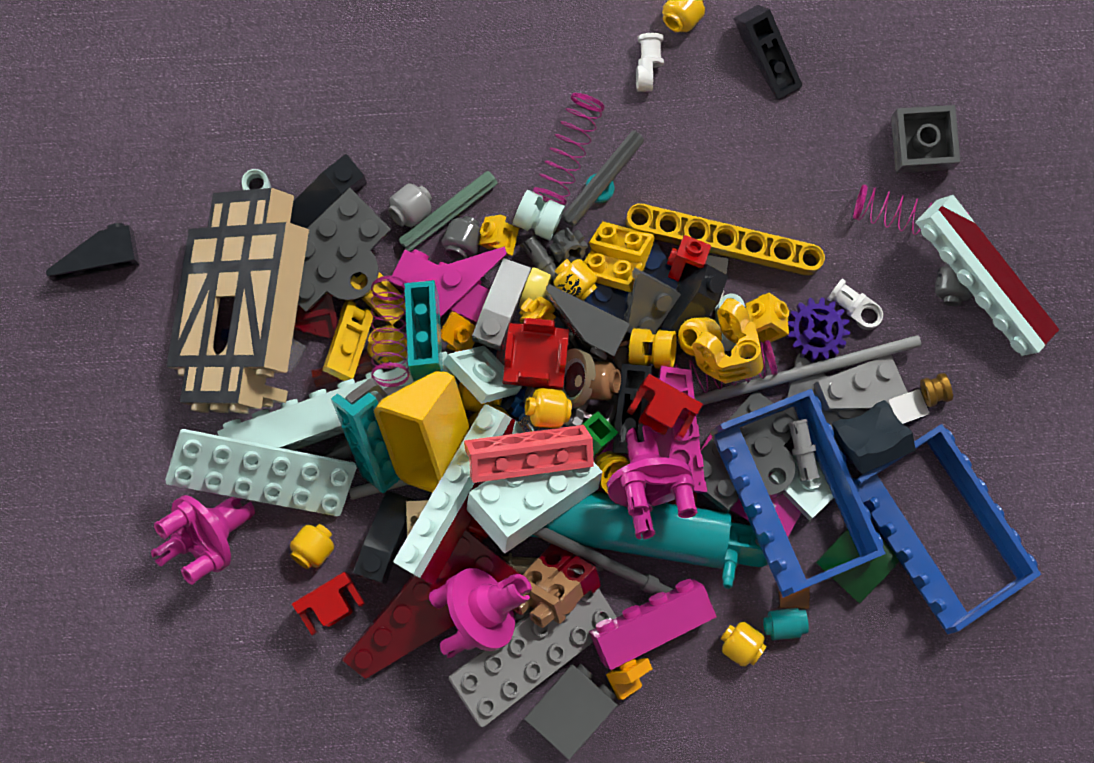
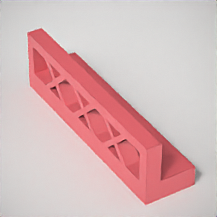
[464,425,594,483]

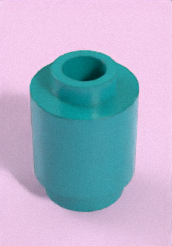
[763,608,809,641]

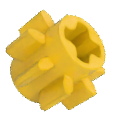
[519,297,556,324]

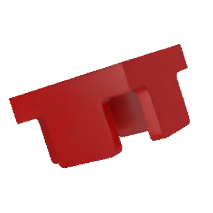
[503,318,569,390]
[627,374,703,442]
[292,572,365,636]

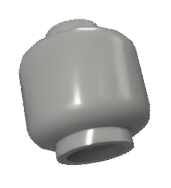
[388,183,432,227]

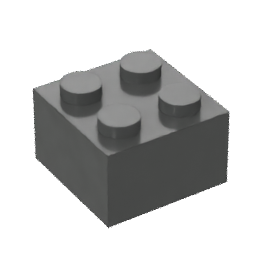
[891,105,960,174]

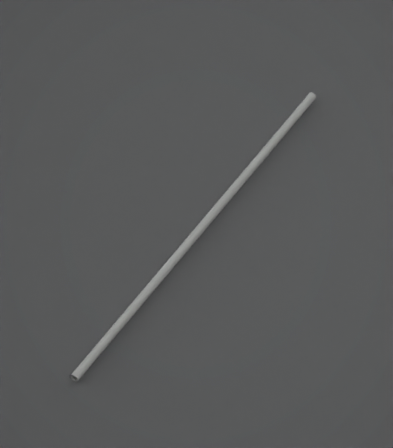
[349,335,921,500]

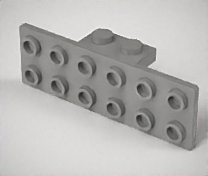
[449,588,617,727]

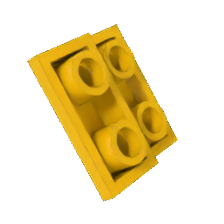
[584,221,655,292]

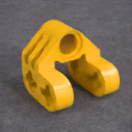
[692,298,763,384]

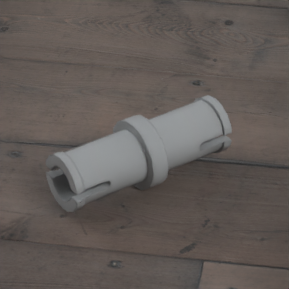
[788,419,820,481]

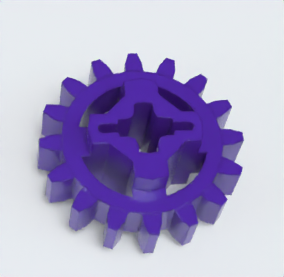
[786,297,850,362]

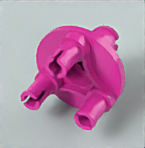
[607,425,698,540]
[151,495,255,585]
[429,568,532,658]

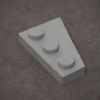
[813,355,908,411]

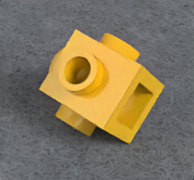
[746,293,789,344]

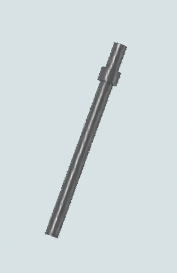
[533,527,673,595]

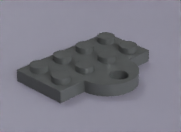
[298,188,391,313]
[701,391,796,514]

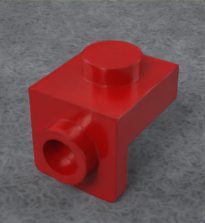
[667,235,711,281]

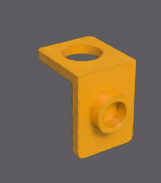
[441,312,476,352]

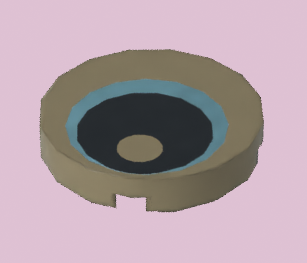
[555,349,596,409]

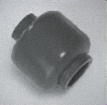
[441,216,481,261]
[935,263,973,307]

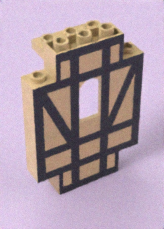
[167,188,309,414]

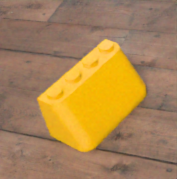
[374,371,470,493]

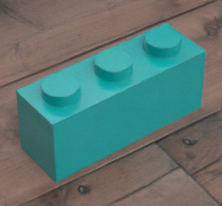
[404,280,443,381]

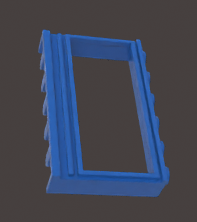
[710,389,886,598]
[855,424,1042,635]

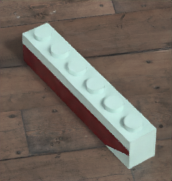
[915,195,1060,356]
[393,404,524,585]

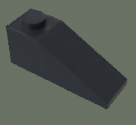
[733,5,803,99]
[290,154,367,229]
[46,223,140,281]
[661,263,729,355]
[612,364,657,454]
[353,491,415,584]

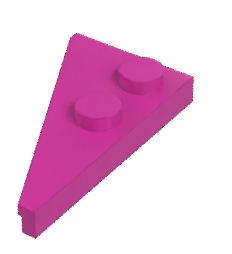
[406,246,507,318]

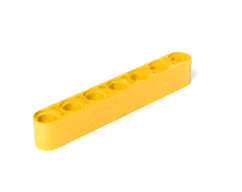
[625,204,825,275]

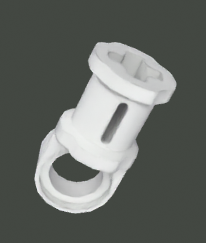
[636,33,664,92]
[827,278,883,330]

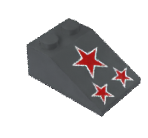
[545,284,630,363]

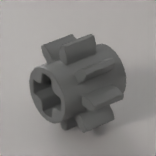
[549,228,588,263]

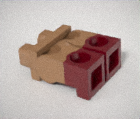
[513,544,601,629]

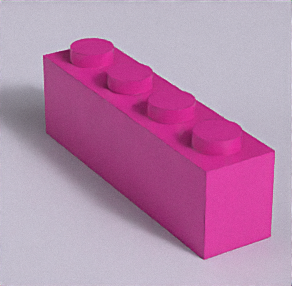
[390,249,490,326]
[589,579,717,670]

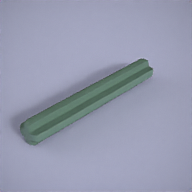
[399,171,497,252]

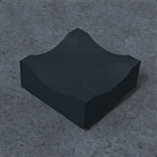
[832,400,916,474]

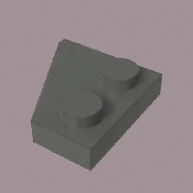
[623,267,681,334]

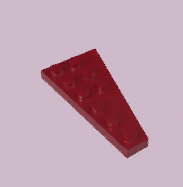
[342,528,523,679]

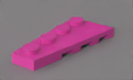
[654,366,707,494]

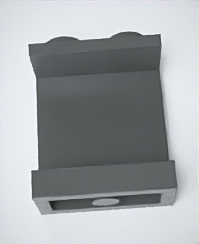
[524,664,617,760]

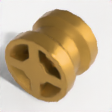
[920,373,953,407]

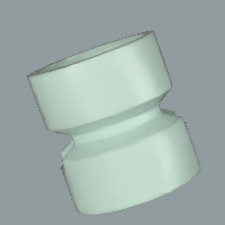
[512,190,565,241]

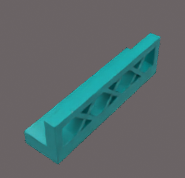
[331,392,400,493]

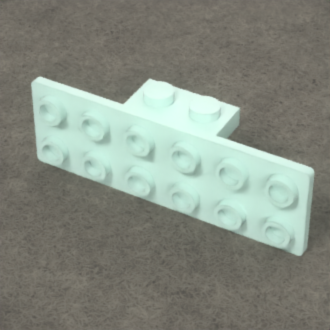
[165,429,357,516]

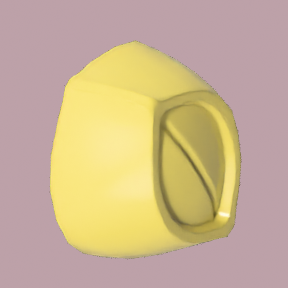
[519,267,551,309]

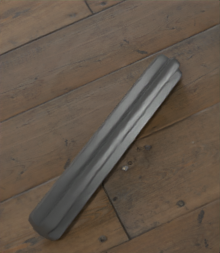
[562,130,644,226]

